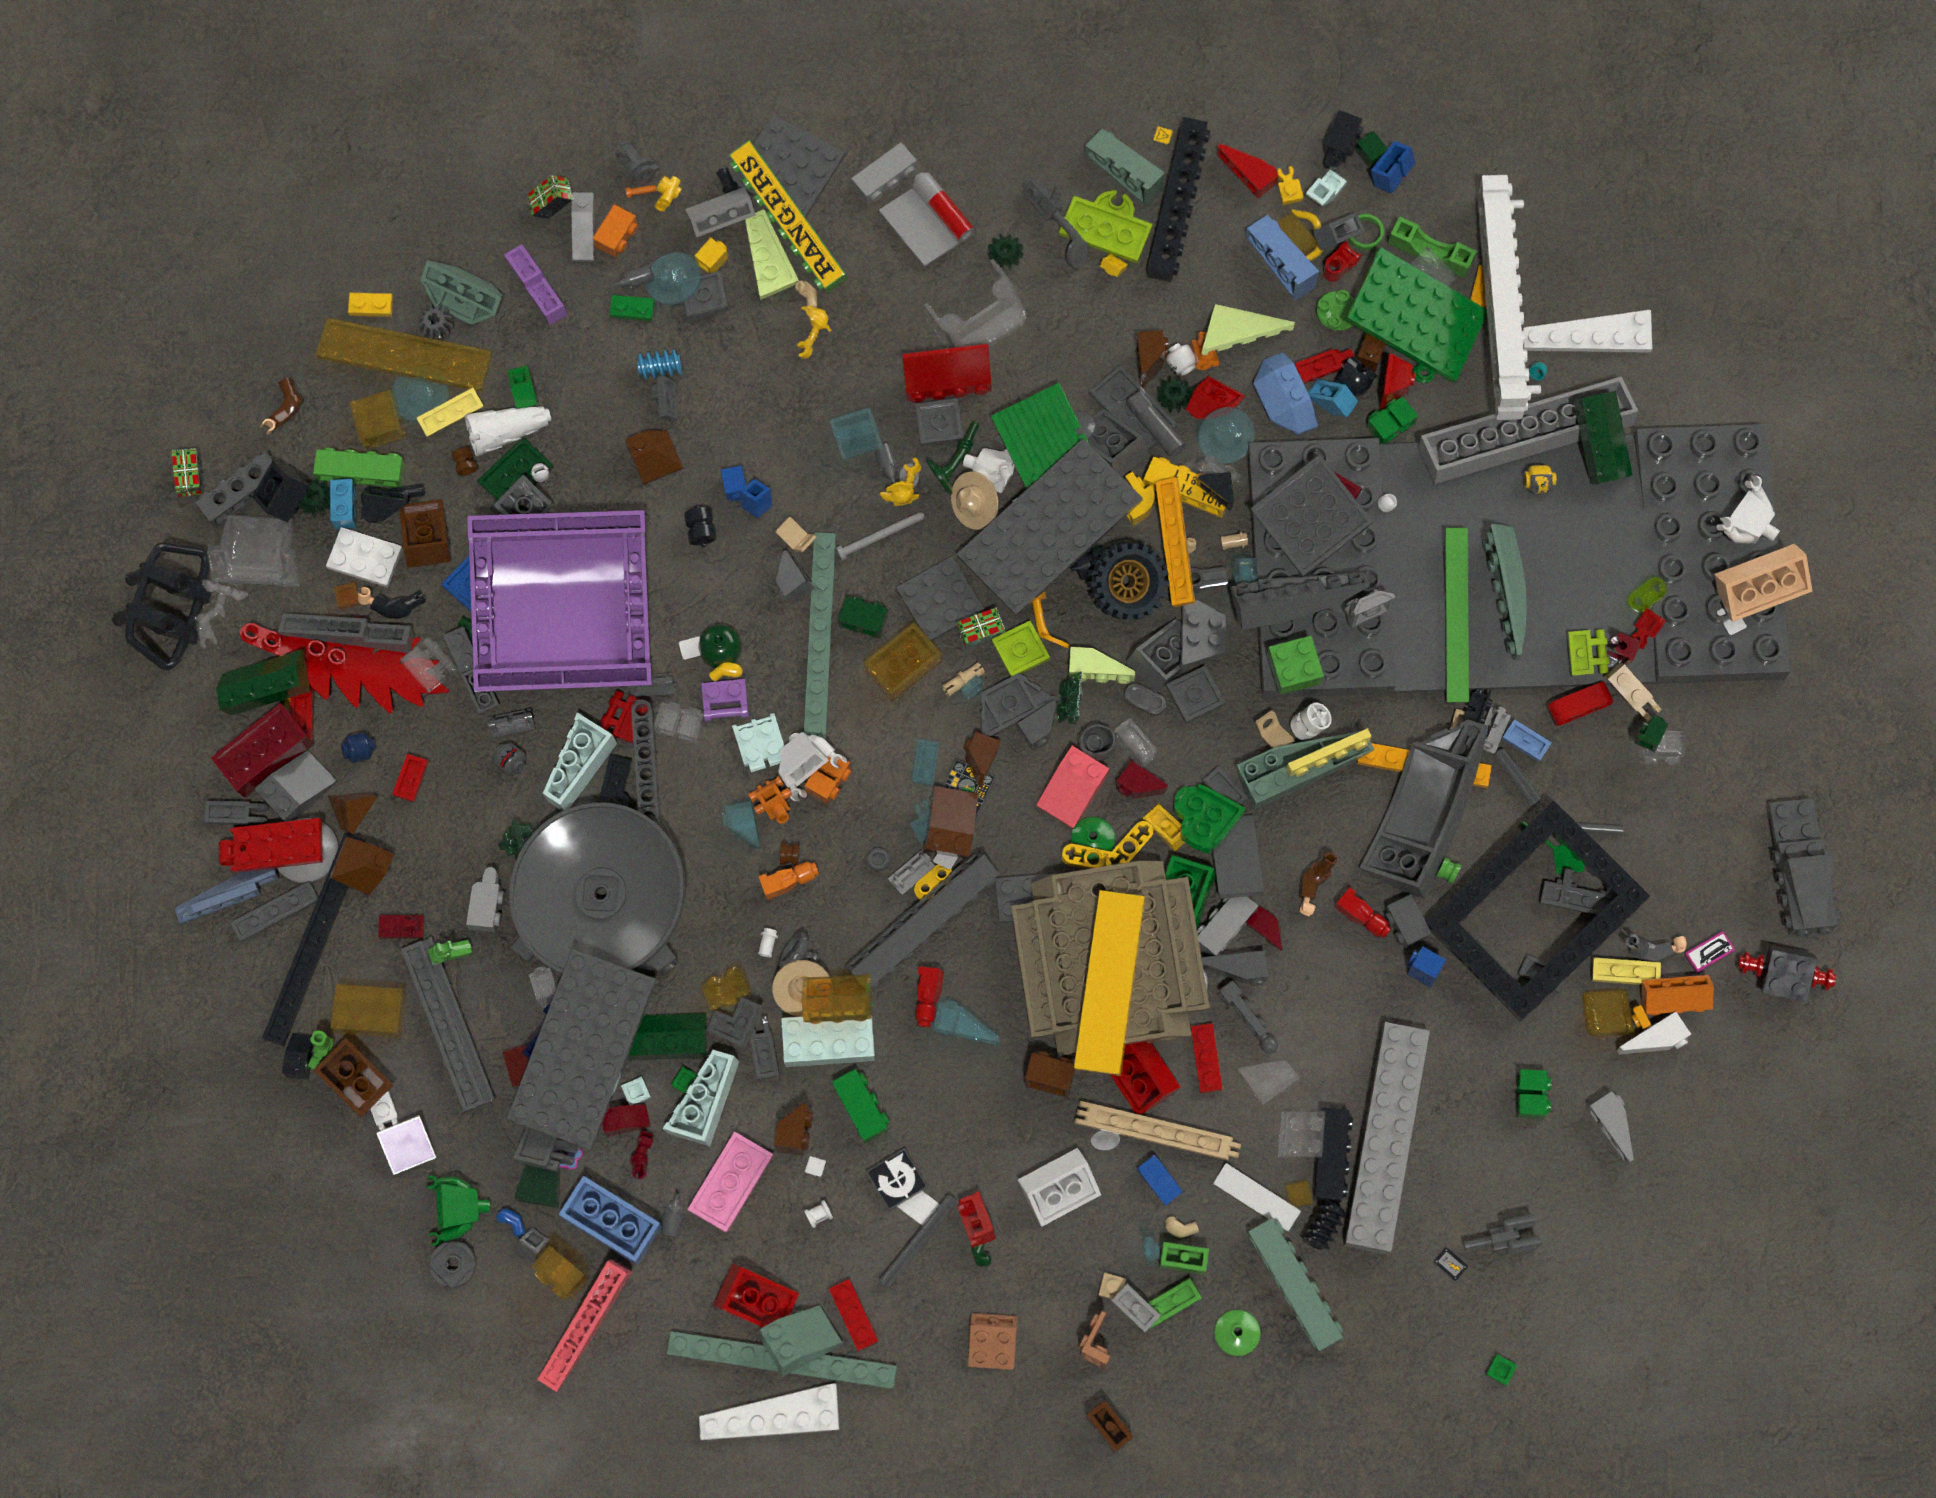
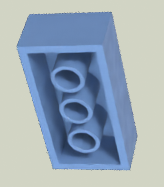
[559,1176,662,1265]

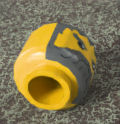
[1524,465,1557,494]

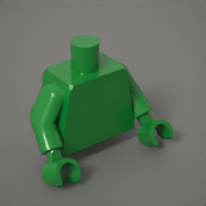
[426,1175,490,1246]

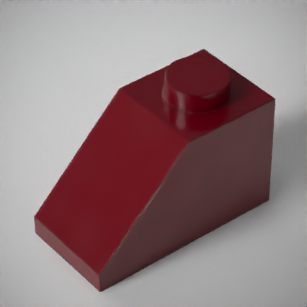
[1116,760,1168,799]
[602,1104,651,1137]

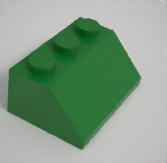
[1165,855,1216,928]

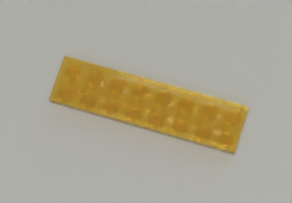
[315,318,492,392]

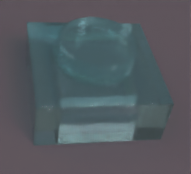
[961,675,983,701]

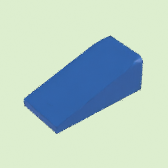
[1137,1155,1183,1206]

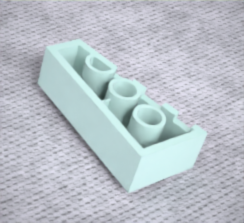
[543,713,617,811]

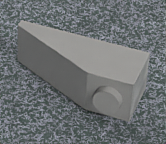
[572,193,596,261]
[1587,1091,1634,1166]

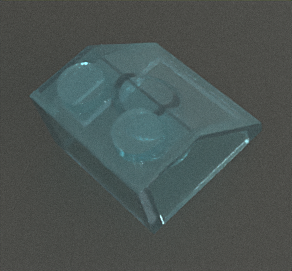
[829,407,884,460]

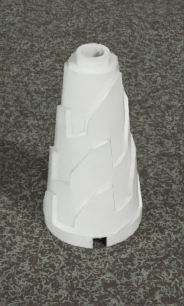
[465,406,551,456]

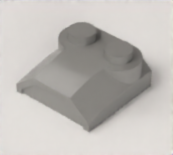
[1345,590,1395,628]

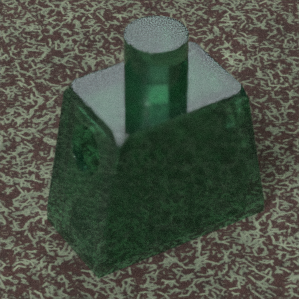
[514,1165,561,1209]

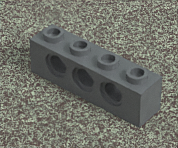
[195,452,272,529]

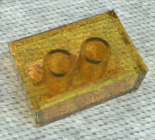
[863,623,942,702]
[802,974,873,1024]
[331,984,407,1038]

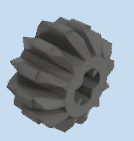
[417,304,454,342]

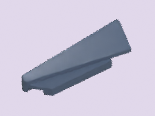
[175,868,279,924]

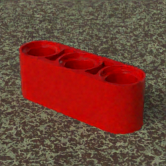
[1547,682,1614,726]

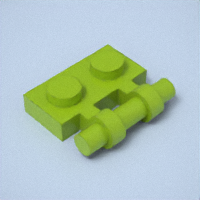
[1567,629,1610,676]

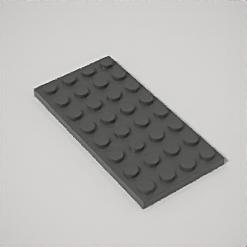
[957,439,1143,617]
[507,949,657,1150]

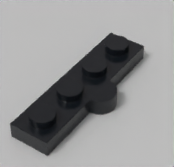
[598,756,632,807]

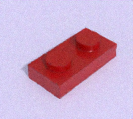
[392,754,429,803]

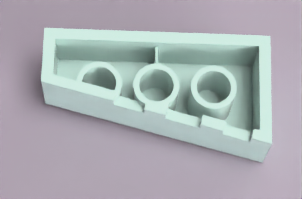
[663,1050,739,1147]

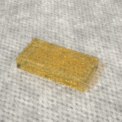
[1277,212,1318,255]

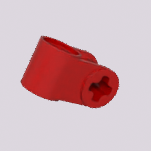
[1323,241,1362,282]

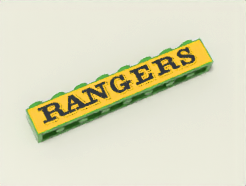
[729,140,848,293]

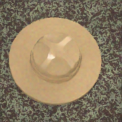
[951,471,998,529]
[772,960,833,1017]

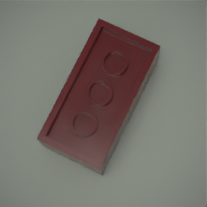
[211,703,314,798]

